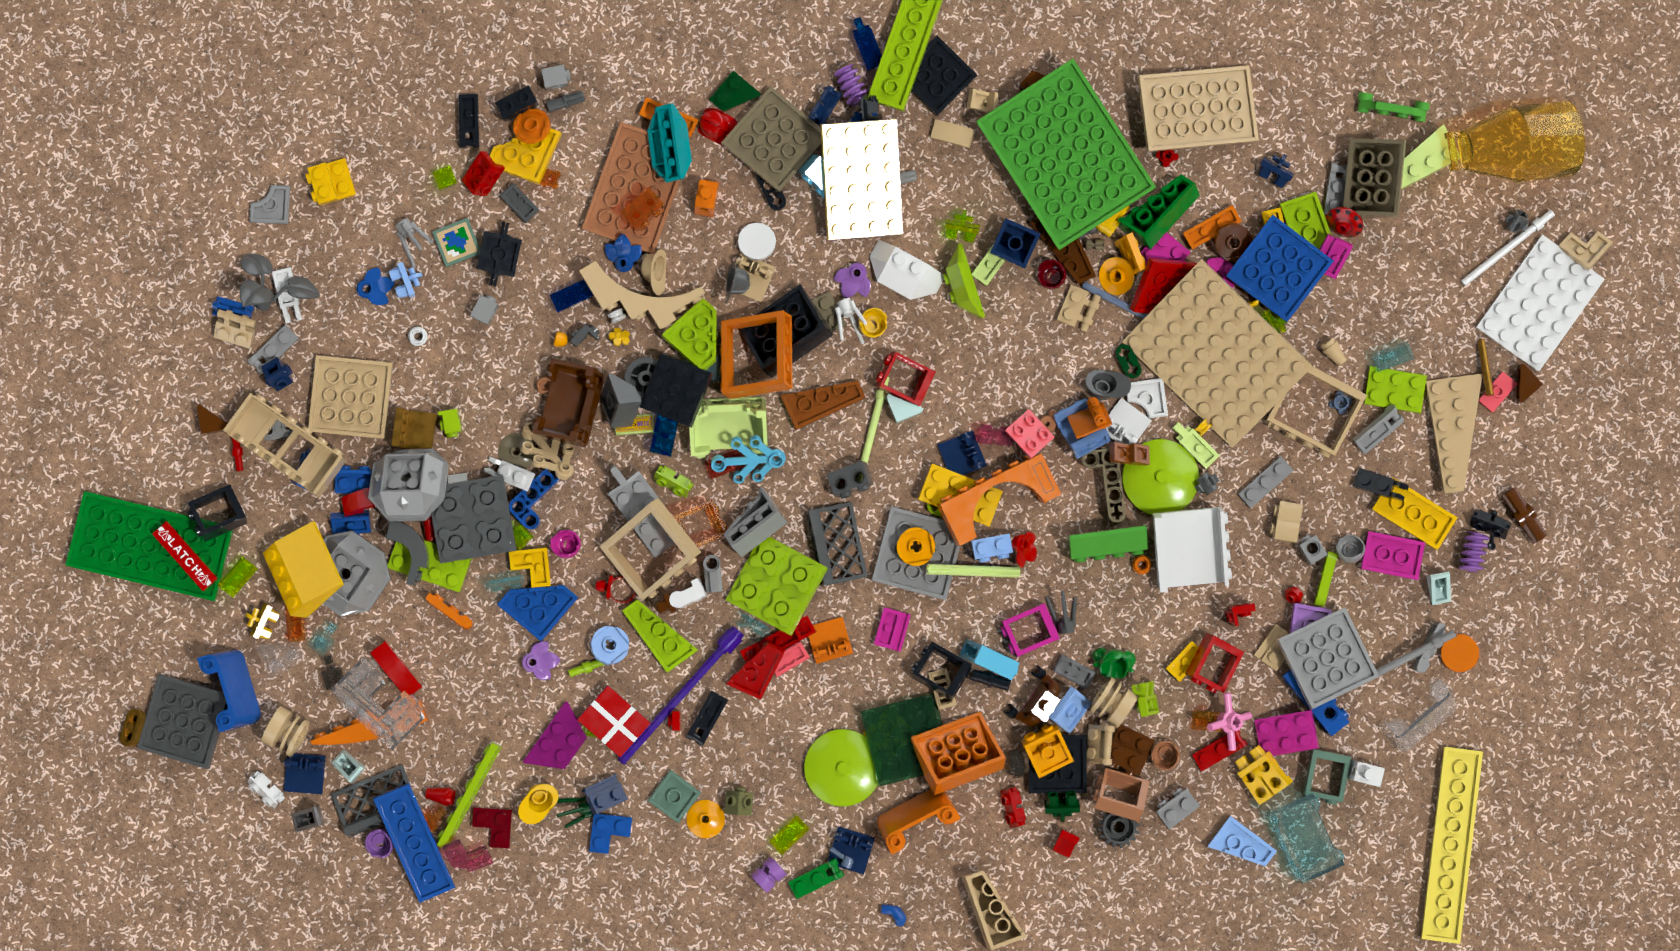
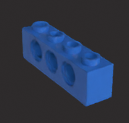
[1281,669,1349,736]

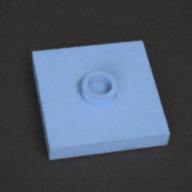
[1049,686,1092,734]

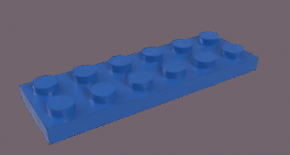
[373,783,455,903]

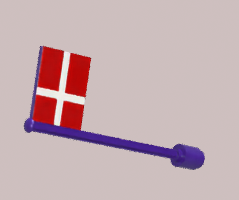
[577,626,744,765]

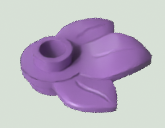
[834,263,871,298]
[522,641,560,680]

